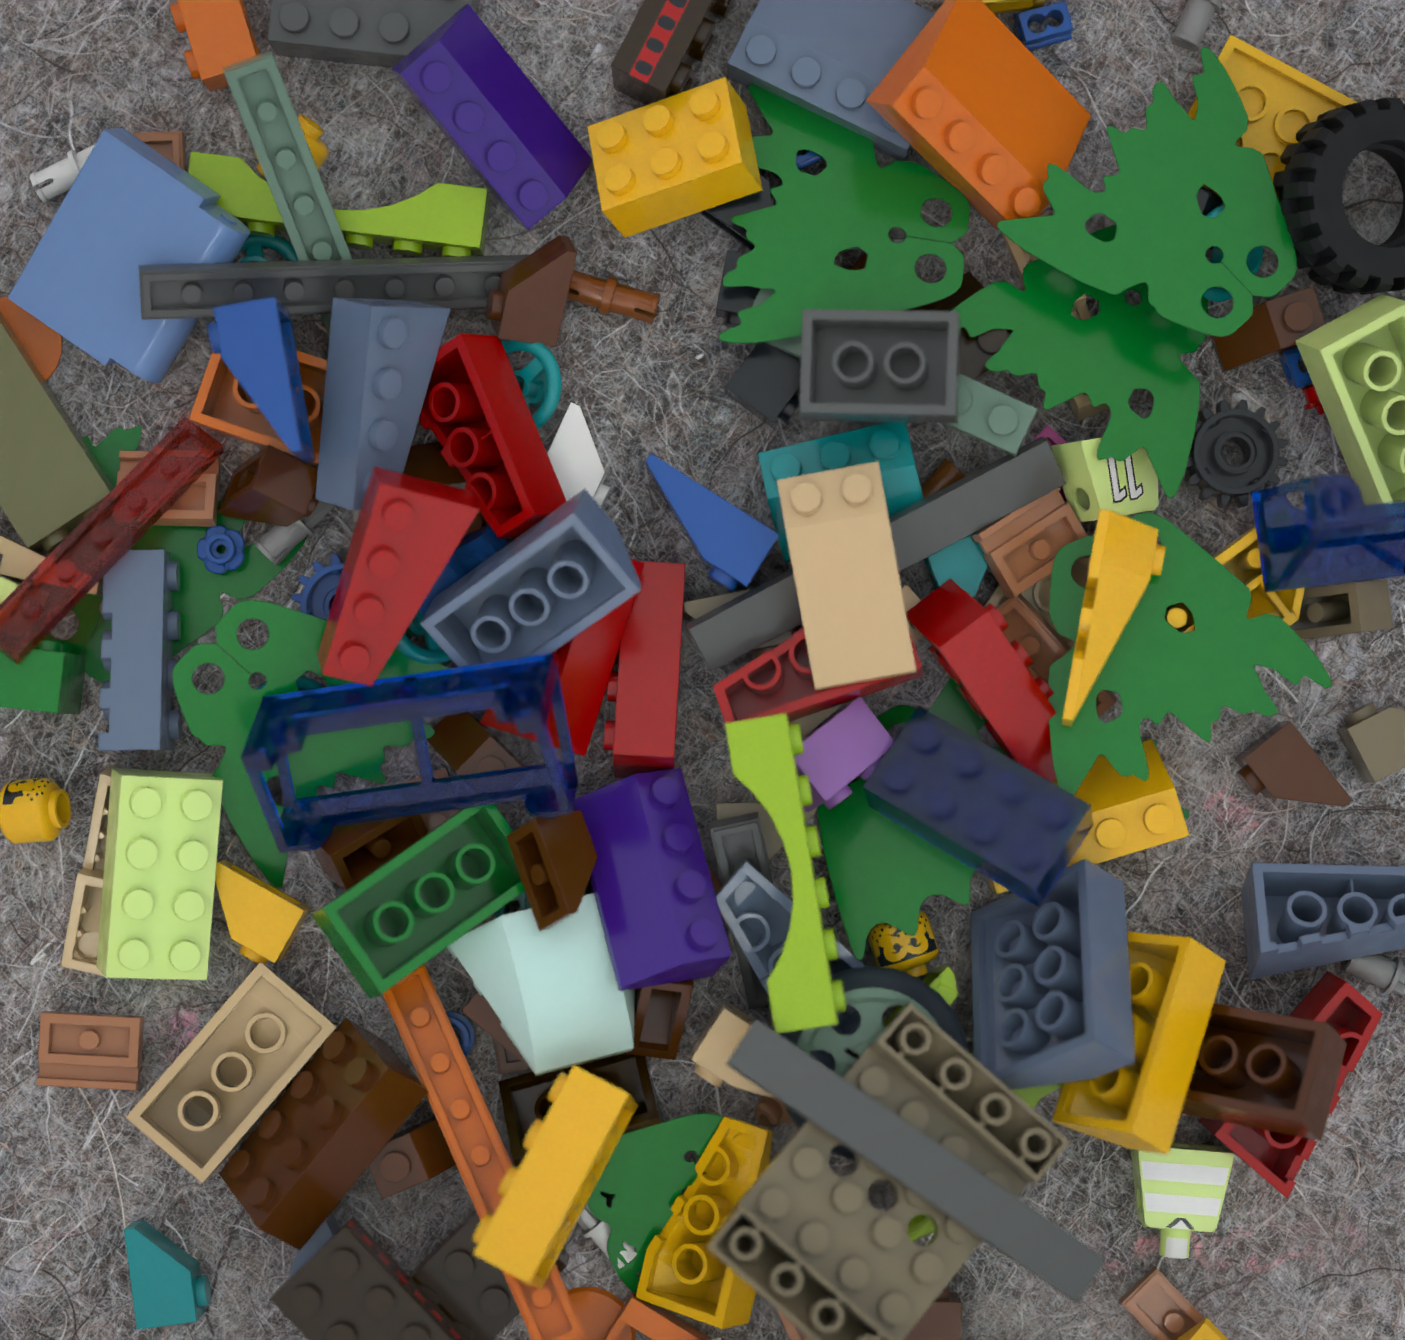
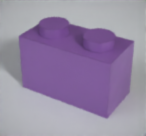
[795,696,896,812]

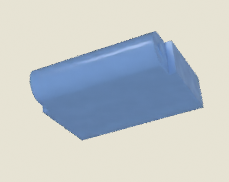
[8,128,250,383]

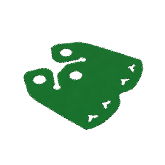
[587,1113,724,1293]

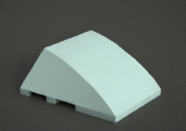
[447,893,635,1076]

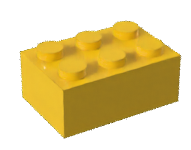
[587,77,763,238]

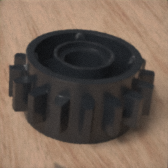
[1184,399,1288,508]

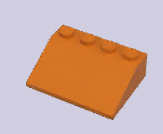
[866,0,1091,230]

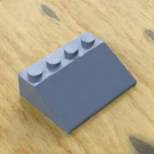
[727,0,935,162]
[970,859,1135,1090]

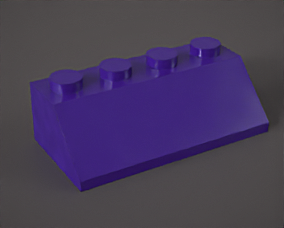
[391,4,593,230]
[571,768,732,991]

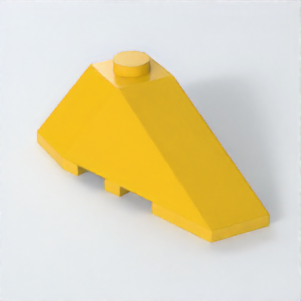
[1061,509,1166,727]
[635,1116,773,1329]

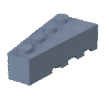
[315,297,451,510]
[98,549,182,751]
[1241,863,1405,980]

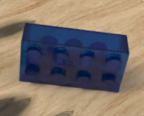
[863,706,1093,908]

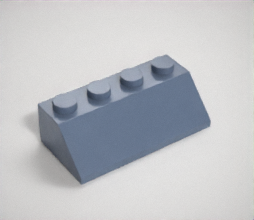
[420,489,642,698]

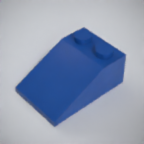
[208,297,316,463]
[645,453,780,593]

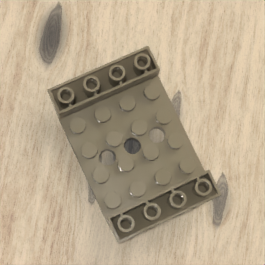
[706,1003,1070,1340]

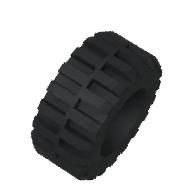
[1273,97,1405,295]

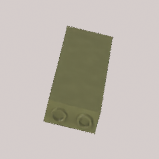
[0,312,116,553]

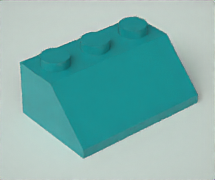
[758,422,924,564]

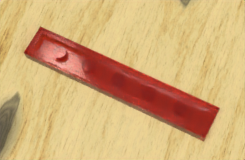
[0,416,224,665]

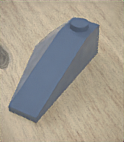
[716,861,867,1070]

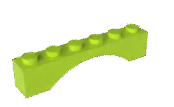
[188,151,491,257]
[725,713,847,1033]

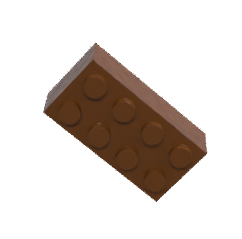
[1181,1003,1347,1141]
[219,1018,428,1250]

